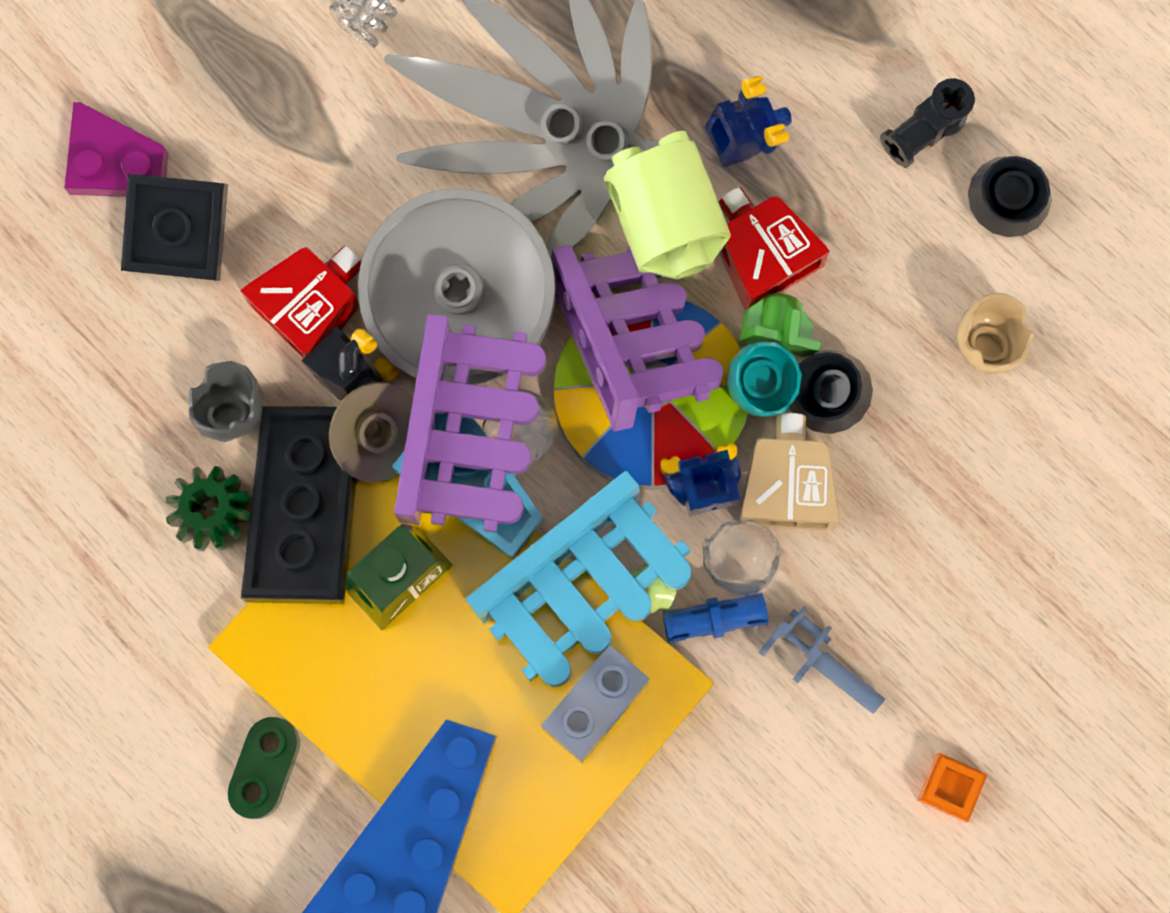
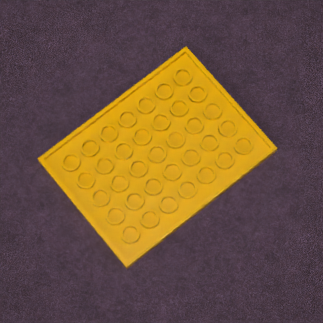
[207,475,715,913]

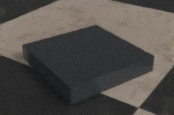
[121,173,228,281]

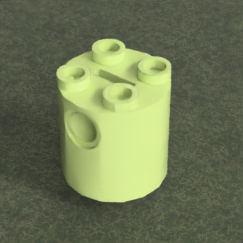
[603,131,731,279]

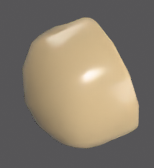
[957,293,1034,374]

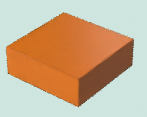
[917,753,988,823]

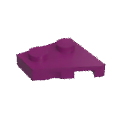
[64,102,169,197]

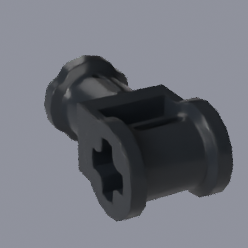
[880,78,975,168]

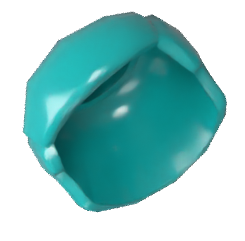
[726,341,802,417]

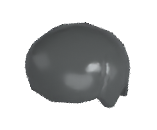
[189,361,264,442]

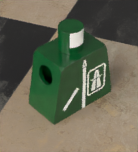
[347,524,453,630]

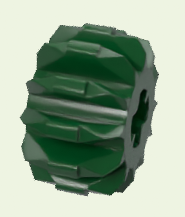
[166,466,252,552]

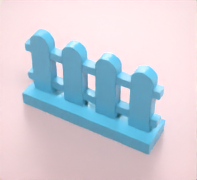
[465,470,691,687]

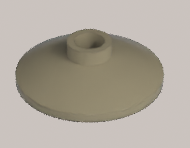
[329,382,413,483]

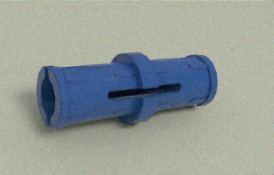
[662,592,769,644]

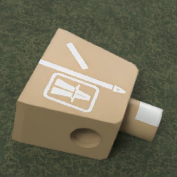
[738,413,839,531]

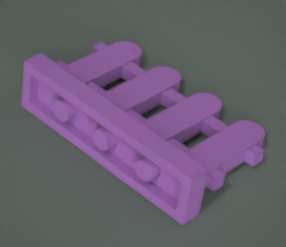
[551,245,723,432]
[394,314,546,533]

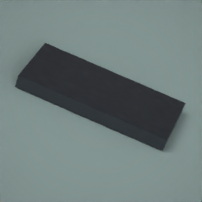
[241,406,356,604]

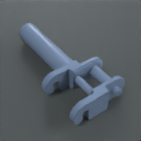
[758,606,885,714]

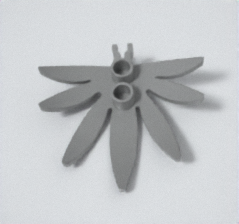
[384,0,659,255]

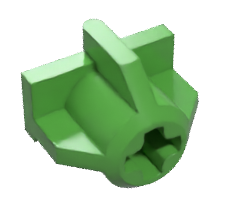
[739,293,821,357]

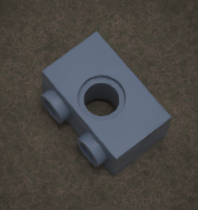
[541,645,650,763]

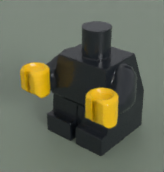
[301,326,399,401]

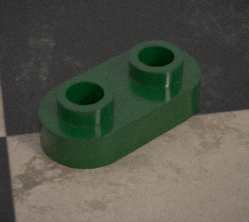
[227,717,300,819]

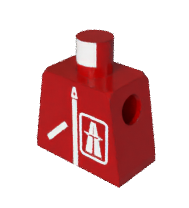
[718,187,830,310]
[240,245,361,358]

